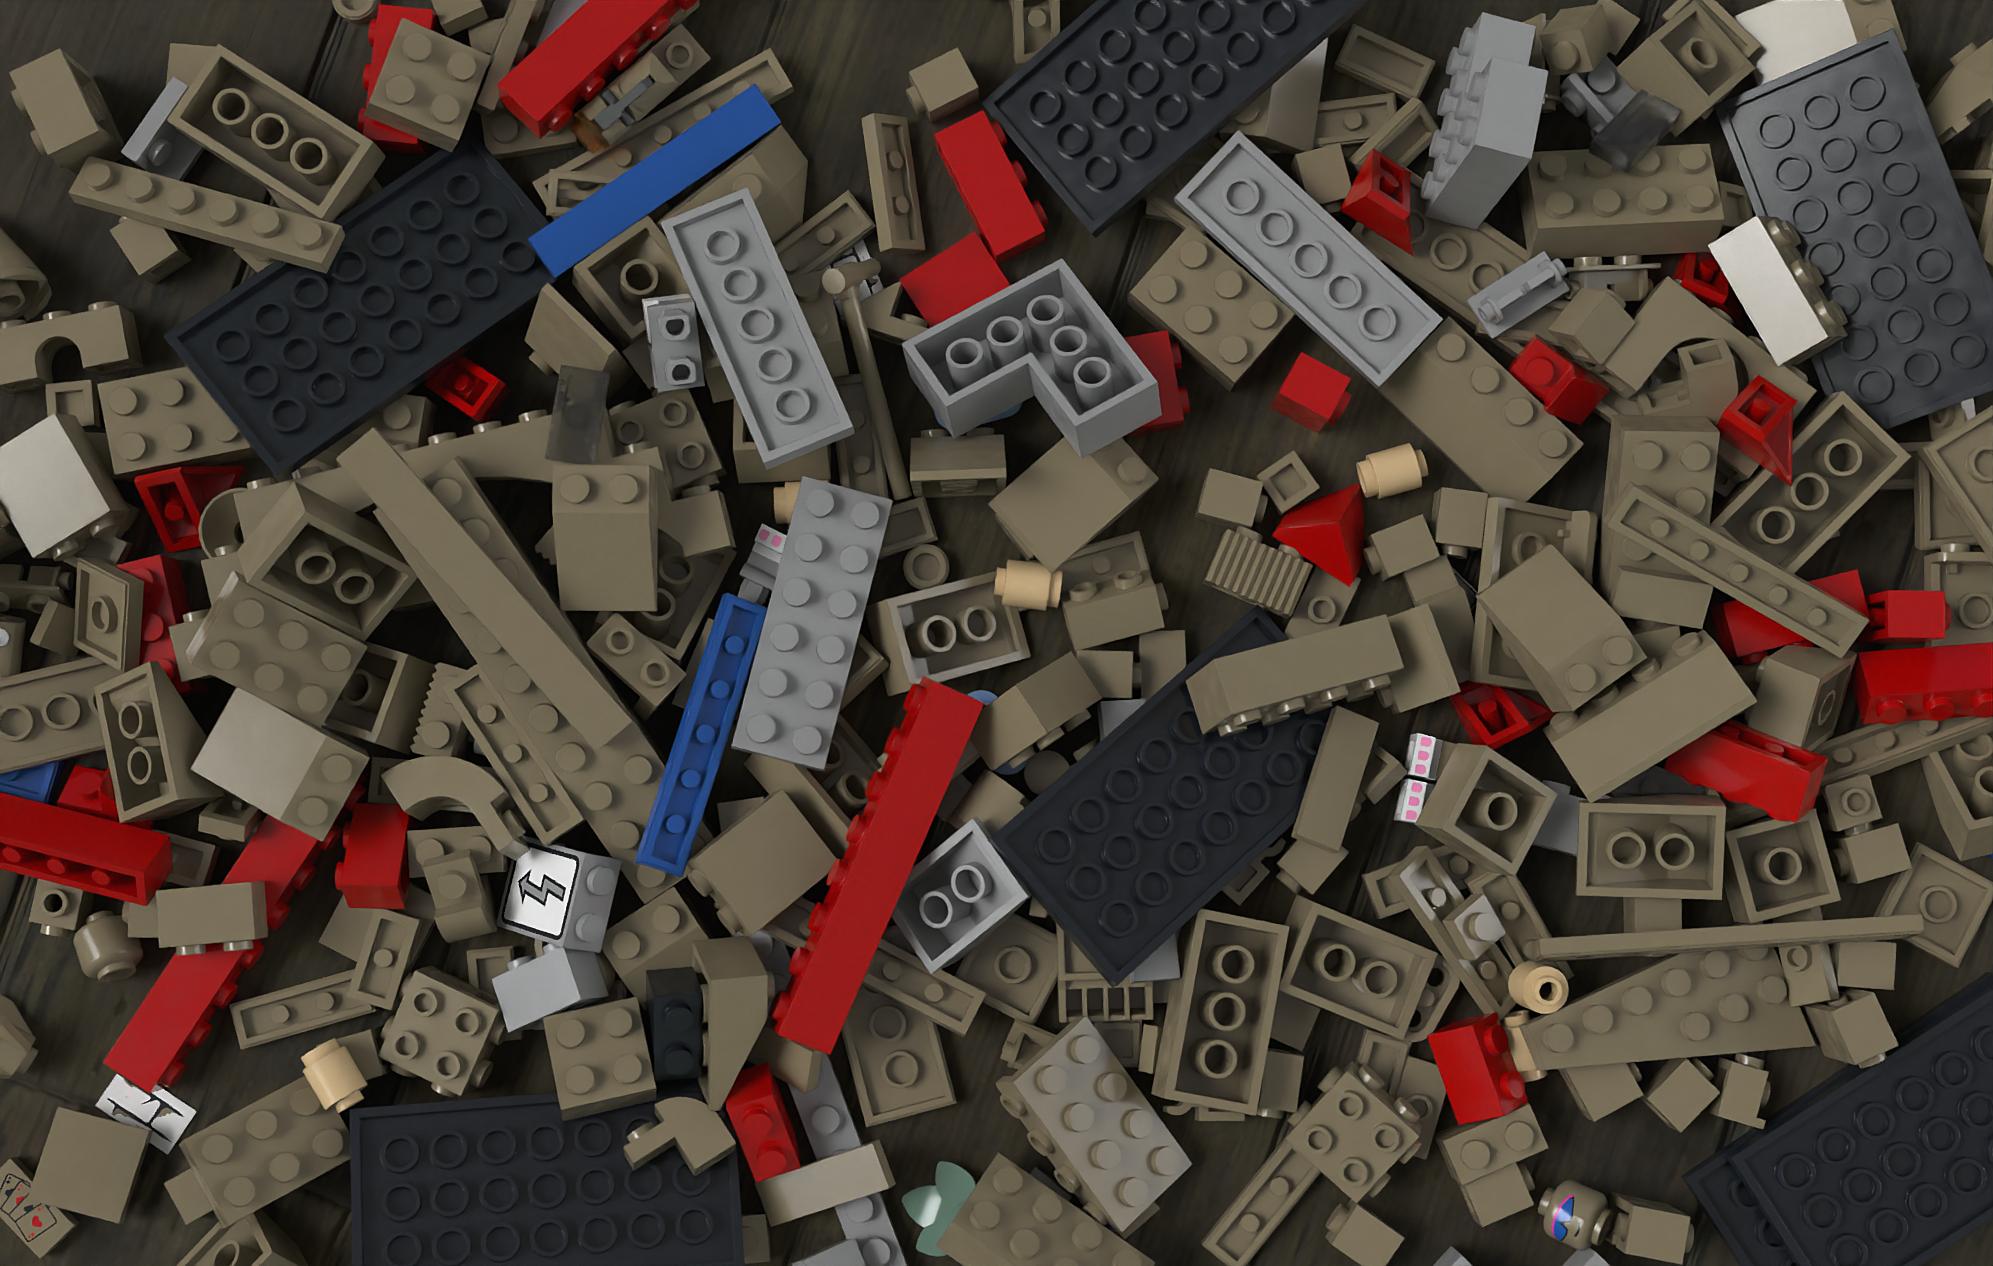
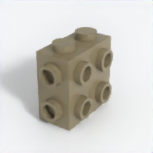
[609,388,727,496]
[378,965,508,1098]
[1285,1061,1423,1204]

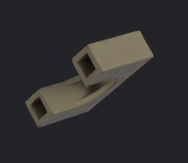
[1590,276,1817,484]

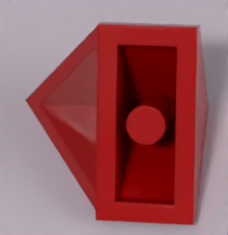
[1340,148,1414,257]
[1672,252,1748,334]
[1716,374,1798,487]
[134,466,245,553]
[1272,483,1365,587]
[1449,680,1558,750]

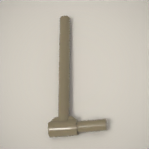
[822,258,912,500]

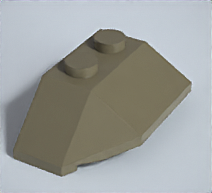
[653,124,808,246]

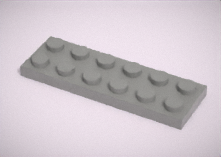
[1174,130,1443,389]
[661,187,855,470]
[731,476,893,772]

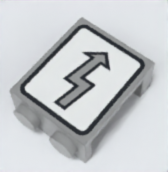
[496,835,622,953]

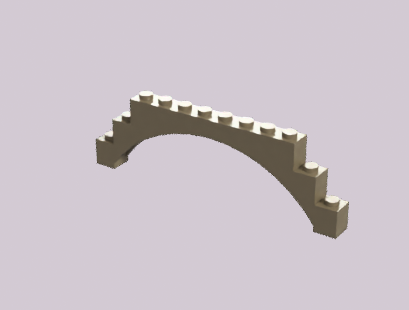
[168,398,736,682]

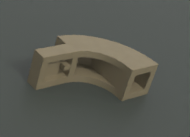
[380,756,531,861]

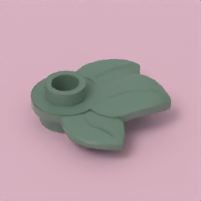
[902,1161,976,1257]

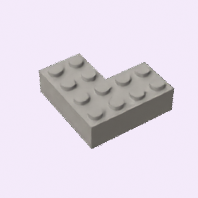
[1420,12,1549,230]
[901,258,1162,459]

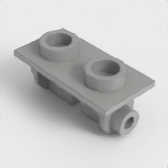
[1466,251,1570,339]

